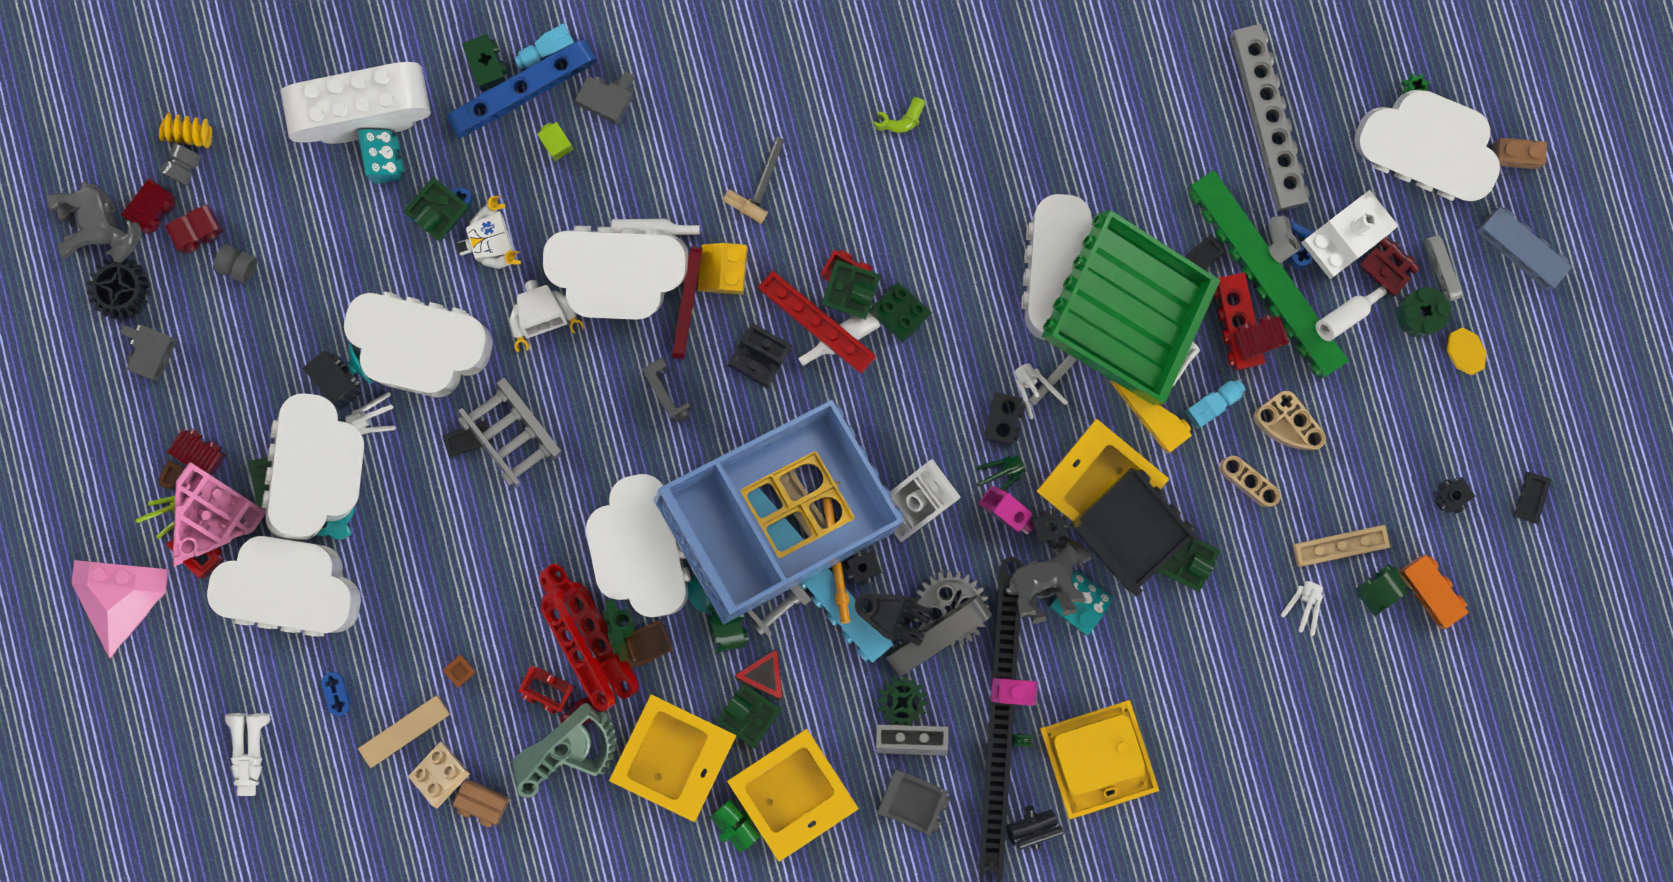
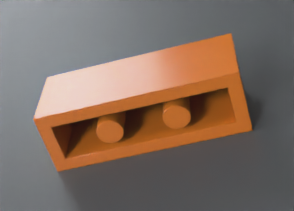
[1399,555,1469,629]

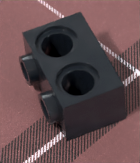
[984,392,1025,446]

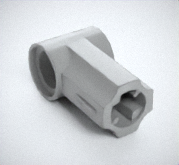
[1269,215,1301,263]

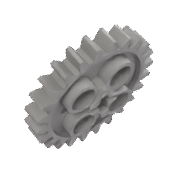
[914,570,989,647]

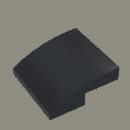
[728,323,792,389]

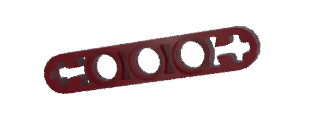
[672,246,703,360]

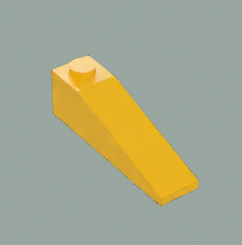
[1109,380,1192,454]

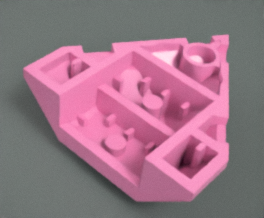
[173,462,266,567]
[71,560,169,658]

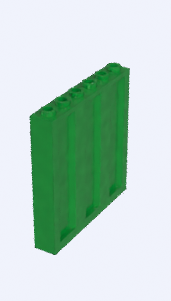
[1041,210,1220,405]

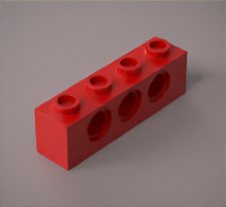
[1213,272,1266,372]

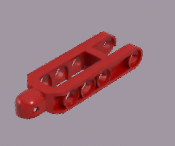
[539,564,639,711]

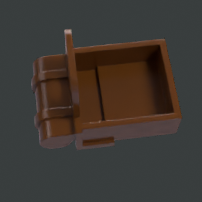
[625,620,674,669]

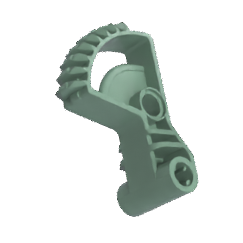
[512,703,616,798]

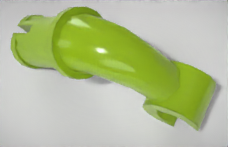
[873,97,925,133]

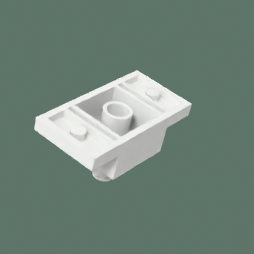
[1301,190,1398,279]
[890,459,961,542]

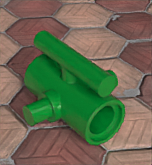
[710,800,761,853]

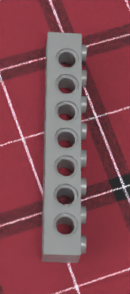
[1230,24,1310,212]

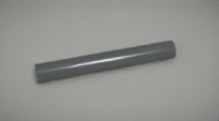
[752,137,784,205]

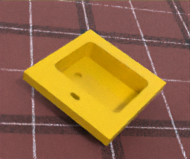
[1036,419,1169,522]
[609,694,737,822]
[1040,700,1159,820]
[727,729,859,862]

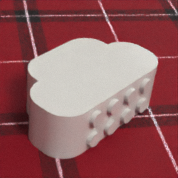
[280,62,431,144]
[1355,90,1500,201]
[1021,194,1093,340]
[543,226,689,319]
[344,292,493,397]
[262,394,364,542]
[586,474,691,617]
[207,536,361,637]

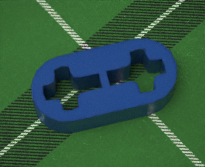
[321,672,351,716]

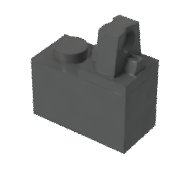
[575,71,634,126]
[120,325,177,382]

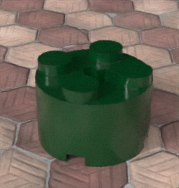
[1397,287,1451,337]
[1356,564,1413,617]
[707,606,749,653]

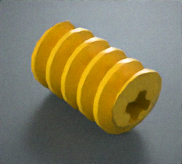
[159,113,213,148]

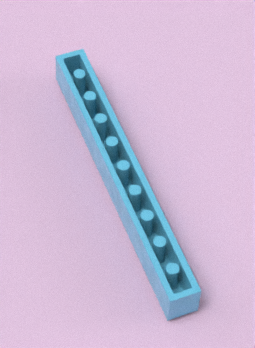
[747,488,894,663]

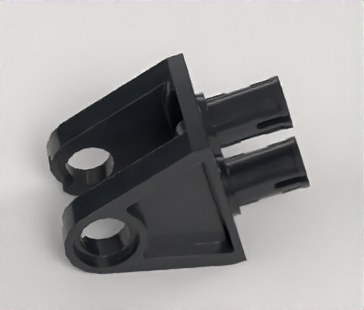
[855,594,933,646]

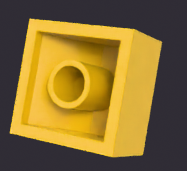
[697,243,748,295]

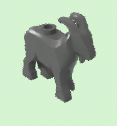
[47,181,142,263]
[1006,536,1092,624]

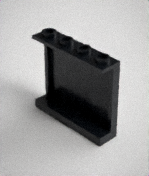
[1070,467,1198,597]

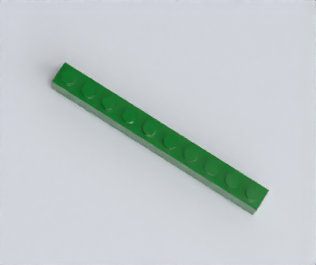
[1188,170,1349,379]

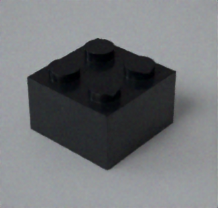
[303,350,362,410]

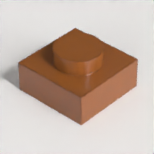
[442,654,477,688]

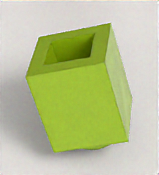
[537,122,574,162]

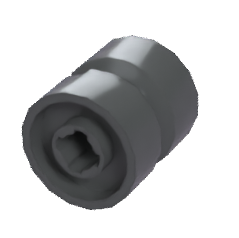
[159,143,202,186]
[213,244,258,284]

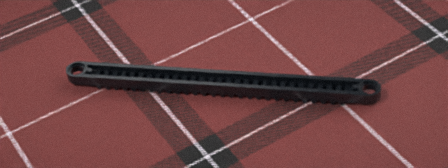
[978,557,1023,882]

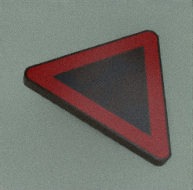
[735,650,783,700]

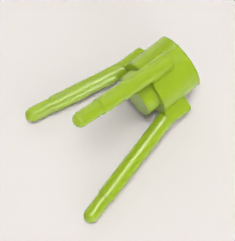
[135,496,175,539]

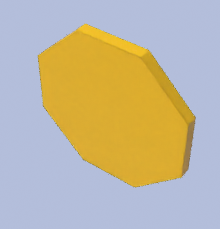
[1447,327,1486,375]

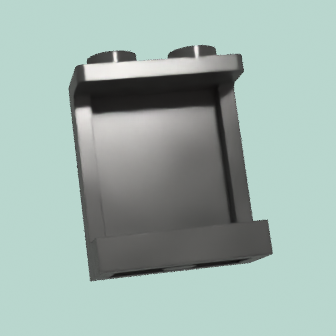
[642,358,694,423]
[877,768,950,836]

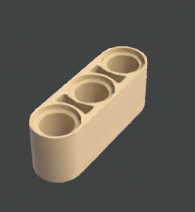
[1219,456,1281,508]

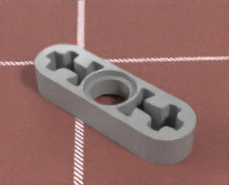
[1426,235,1461,302]

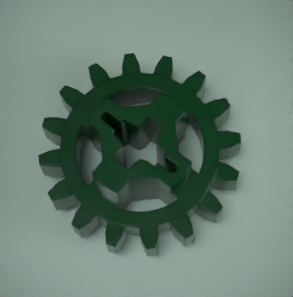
[877,676,928,726]

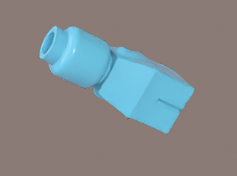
[514,23,574,70]
[1184,379,1246,429]

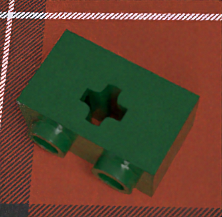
[461,34,508,91]

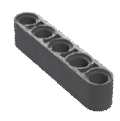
[885,595,992,676]

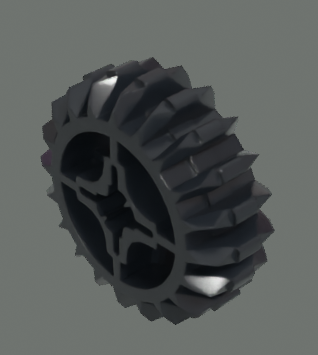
[86,258,151,319]

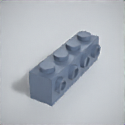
[1476,206,1572,291]

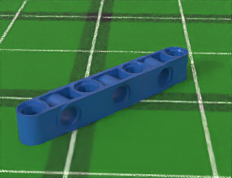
[446,39,597,138]

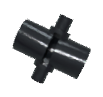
[1006,805,1064,850]

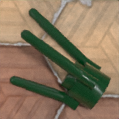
[976,456,1026,491]

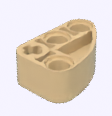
[1253,391,1326,451]

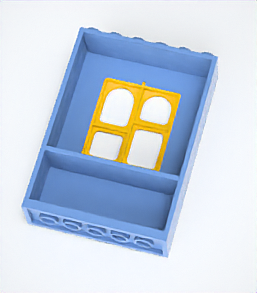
[654,400,904,625]

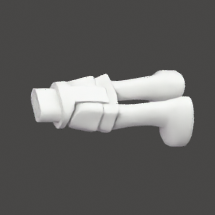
[225,713,270,796]

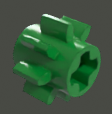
[1401,73,1430,95]

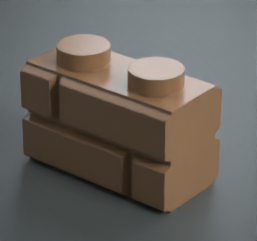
[1492,138,1547,169]
[453,779,510,827]

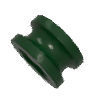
[1012,734,1034,747]

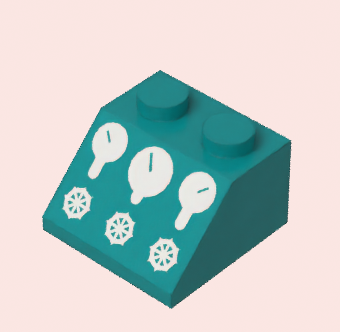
[358,129,405,185]
[1048,570,1114,636]

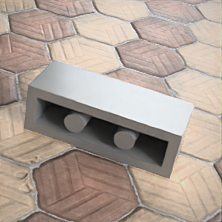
[876,725,948,756]

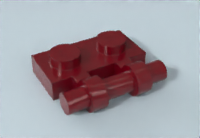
[1359,237,1420,297]

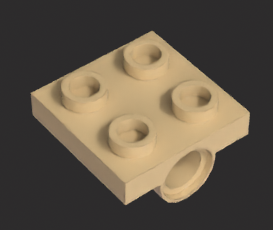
[408,742,470,809]

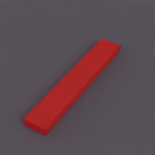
[757,271,876,374]

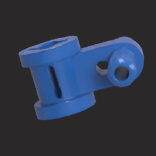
[1288,222,1315,269]

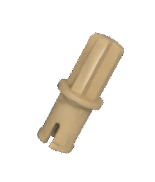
[723,190,768,224]

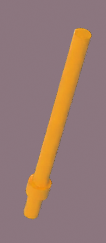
[822,497,850,624]

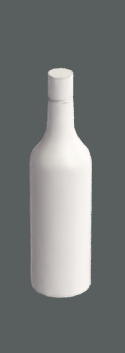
[611,219,700,236]
[1316,287,1387,341]
[798,309,881,366]

